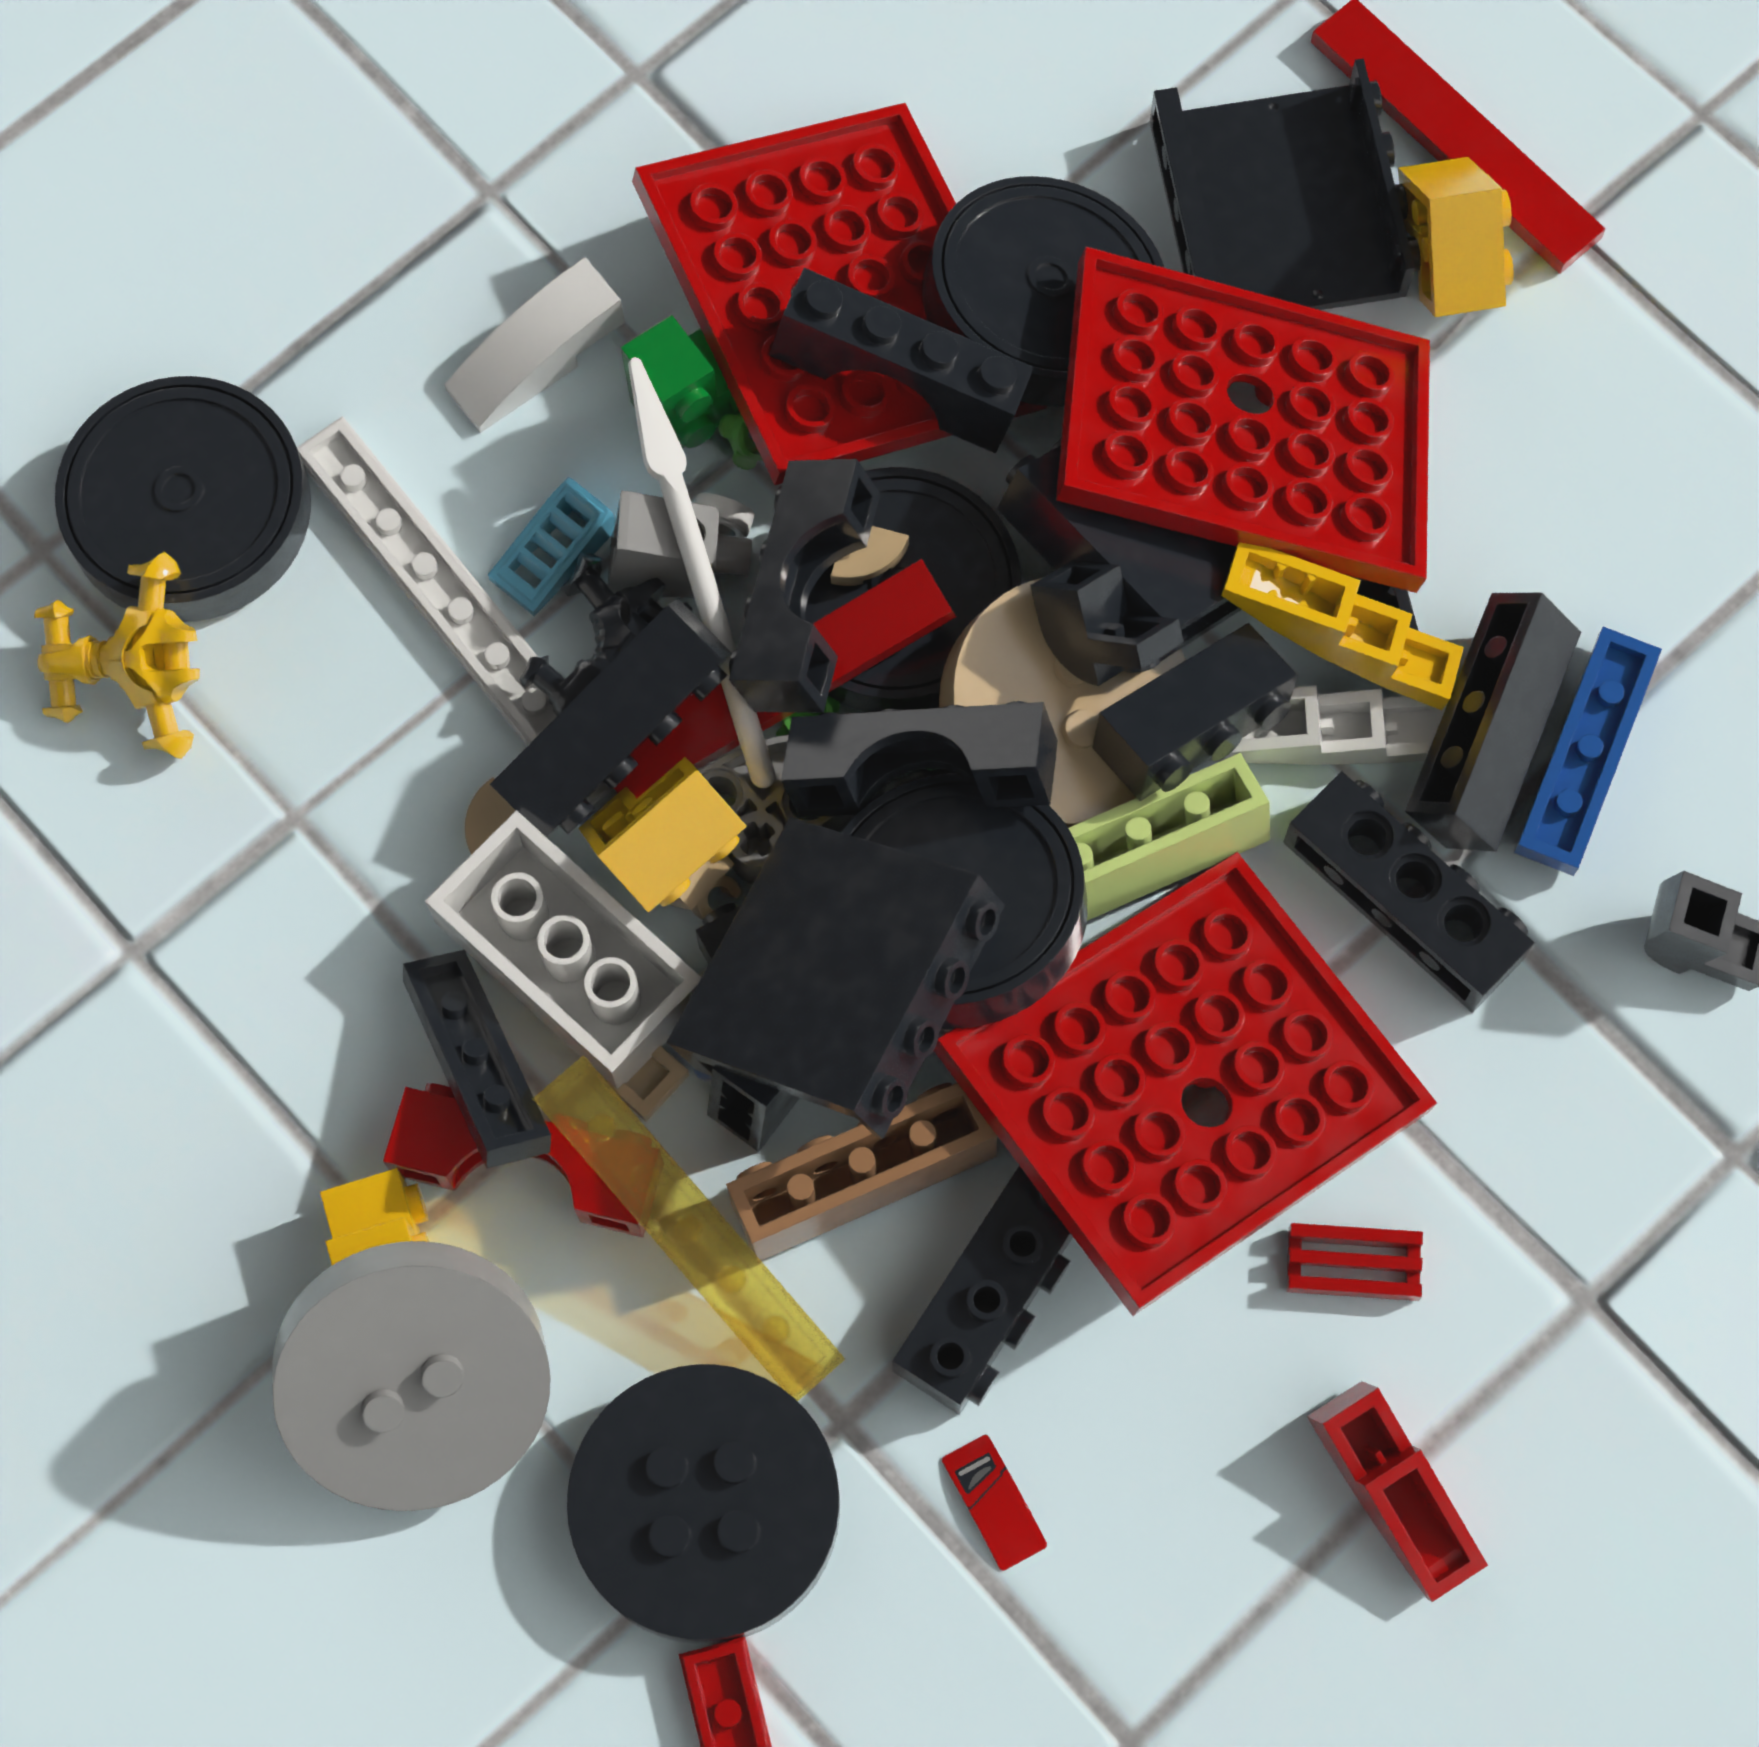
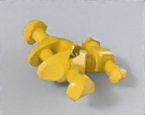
[34,552,200,759]

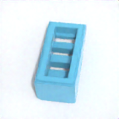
[488,477,615,617]

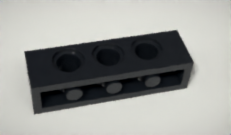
[1283,771,1535,1013]

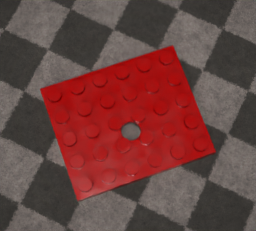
[632,103,1048,485]
[1056,247,1430,593]
[933,852,1437,1316]

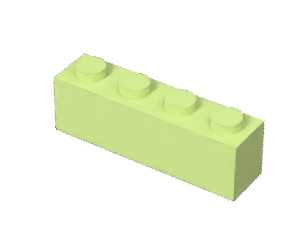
[1068,753,1270,921]

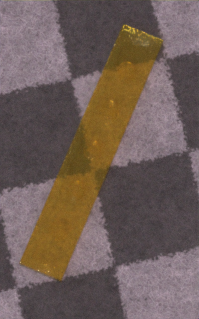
[532,1055,845,1401]

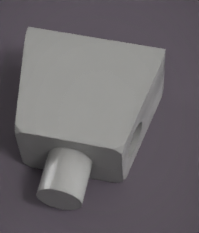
[607,491,752,598]

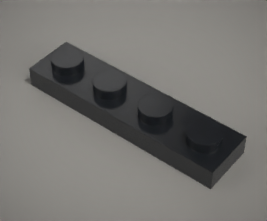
[403,949,551,1169]

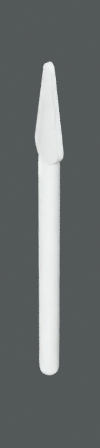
[628,357,776,788]

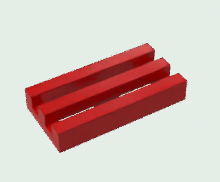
[1286,1223,1423,1301]

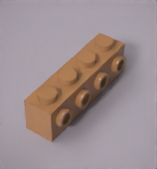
[726,1083,997,1263]

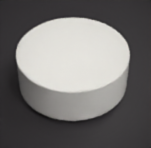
[694,493,755,538]

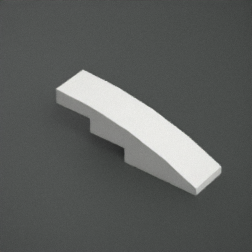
[1207,685,1447,765]

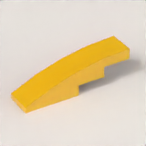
[1221,542,1464,711]

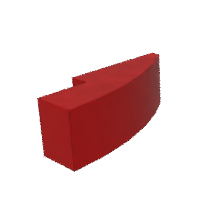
[1307,1381,1488,1602]

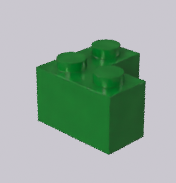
[620,315,740,449]

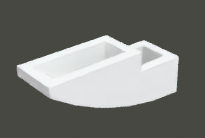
[444,257,625,433]

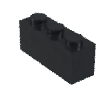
[1092,622,1298,801]

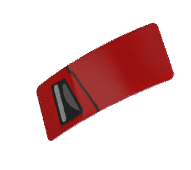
[942,1435,1047,1571]

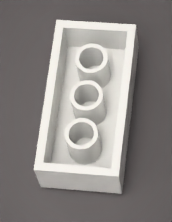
[425,810,702,1090]

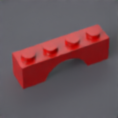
[383,1083,664,1238]

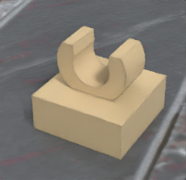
[670,856,741,920]

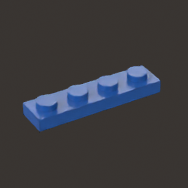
[1514,626,1662,876]

